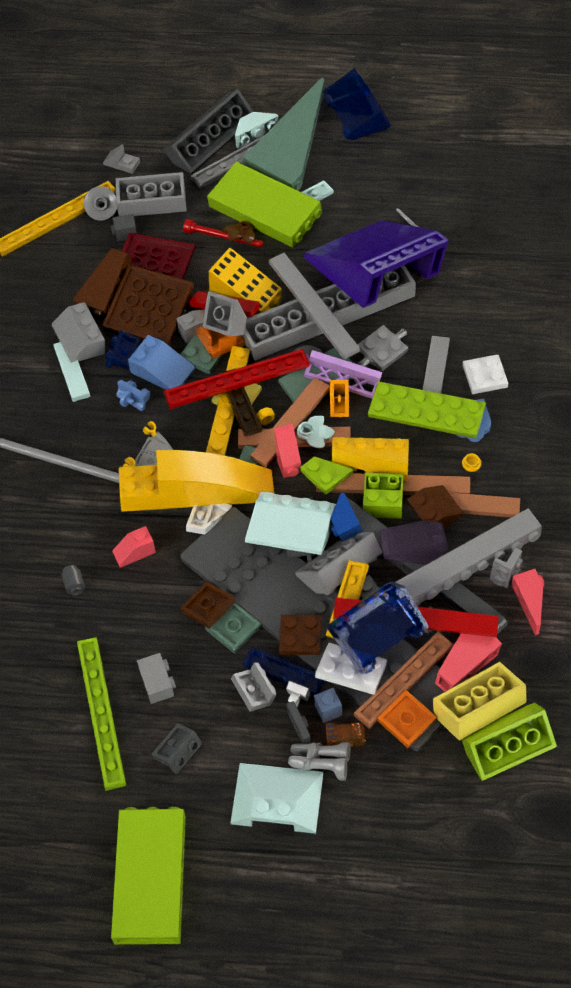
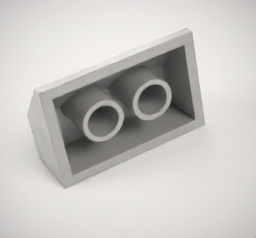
[52,302,105,363]

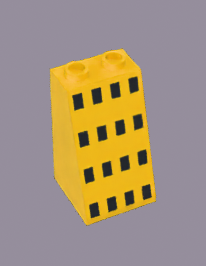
[209,248,282,316]

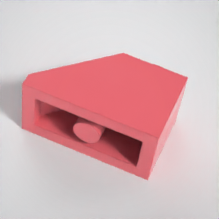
[112,526,156,568]

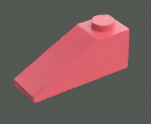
[274,423,301,478]
[511,569,544,635]

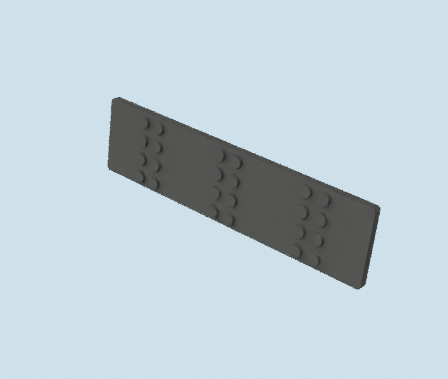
[181,507,444,751]

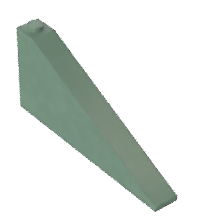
[243,78,324,191]

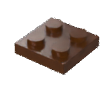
[180,581,236,629]
[279,615,321,655]

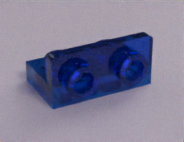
[105,330,140,370]

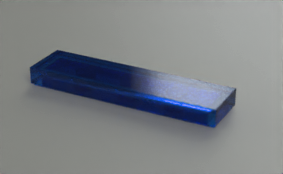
[243,647,325,695]

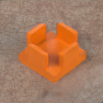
[196,326,245,358]

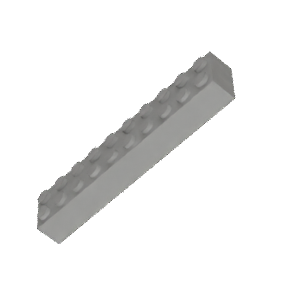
[241,265,416,361]

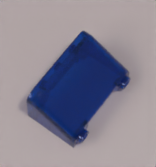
[322,68,392,140]
[327,582,429,675]

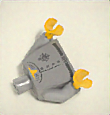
[123,421,173,467]

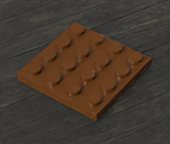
[102,265,194,346]

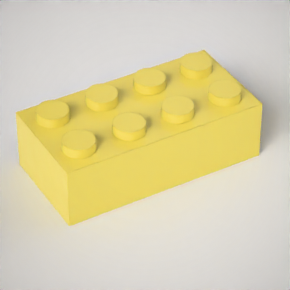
[433,662,526,741]

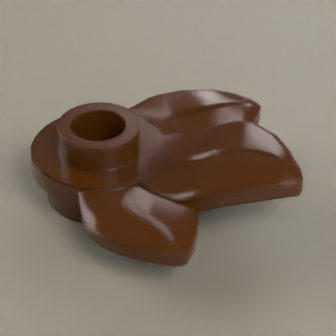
[223,221,255,244]

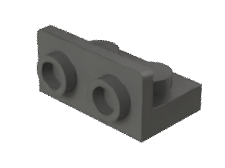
[151,723,202,774]

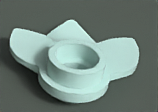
[297,416,335,448]

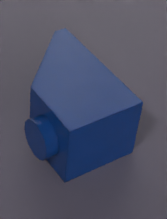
[330,492,363,542]

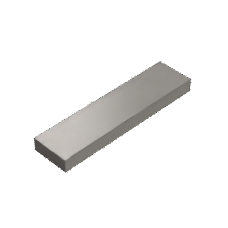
[423,336,450,394]

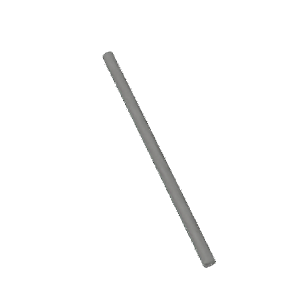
[0,438,119,483]

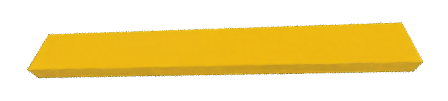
[0,181,116,257]

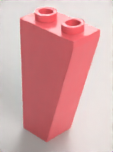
[435,634,502,692]

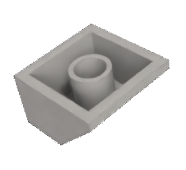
[202,291,247,336]

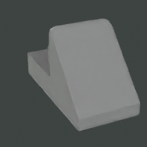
[103,144,140,174]

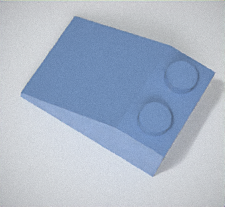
[128,335,196,390]

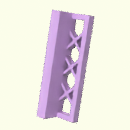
[304,350,382,398]

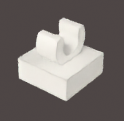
[286,681,310,707]

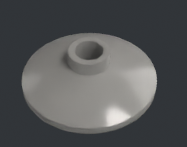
[84,186,117,221]

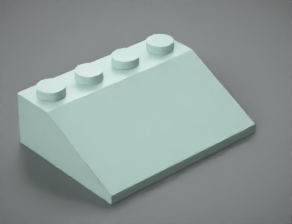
[245,492,336,555]

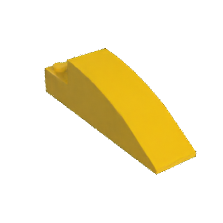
[119,450,274,512]

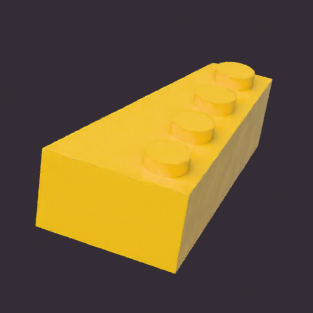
[332,437,409,481]

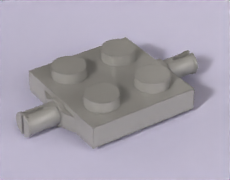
[357,325,408,372]

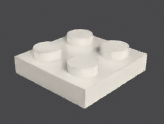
[463,355,508,394]

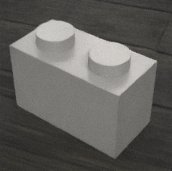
[137,653,176,704]

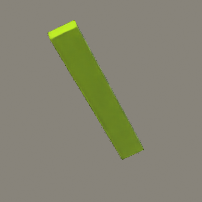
[77,637,126,791]

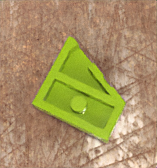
[300,457,353,495]

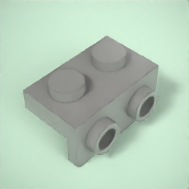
[490,547,523,588]
[231,662,276,712]

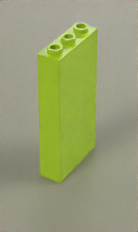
[207,162,322,248]
[111,807,186,945]

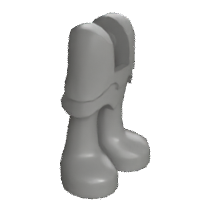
[288,742,351,781]

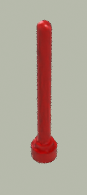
[183,219,264,247]

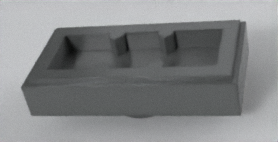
[287,701,311,744]

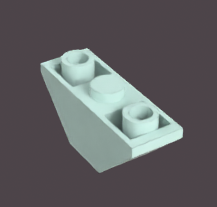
[235,112,278,149]

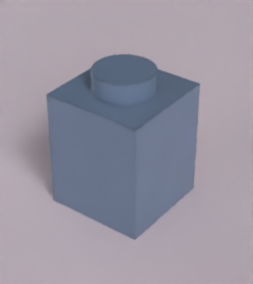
[314,688,342,723]

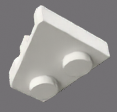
[186,504,232,535]

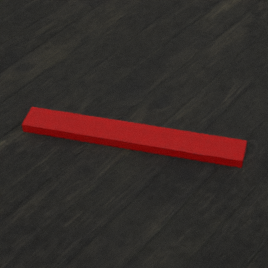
[164,349,310,409]
[333,597,499,638]

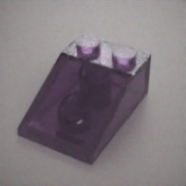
[379,521,449,565]

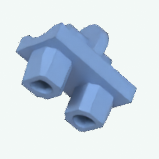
[116,380,150,411]

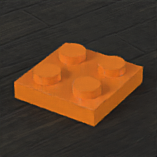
[377,690,437,748]

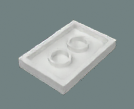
[315,643,387,695]

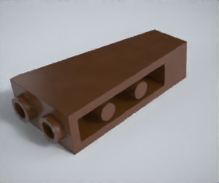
[72,248,132,317]

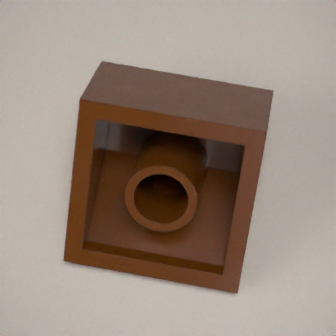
[407,485,464,536]

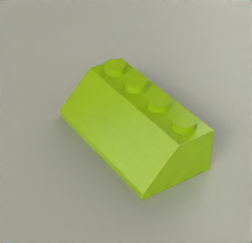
[462,702,557,781]

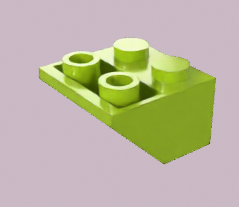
[363,473,403,519]

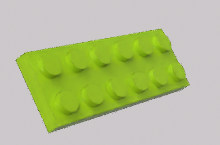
[368,381,486,439]

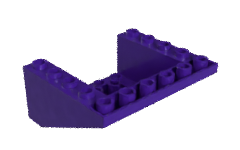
[304,220,449,308]

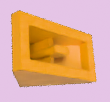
[330,379,349,417]

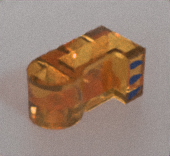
[326,723,366,747]

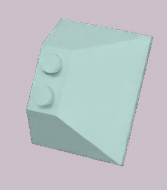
[231,763,323,834]

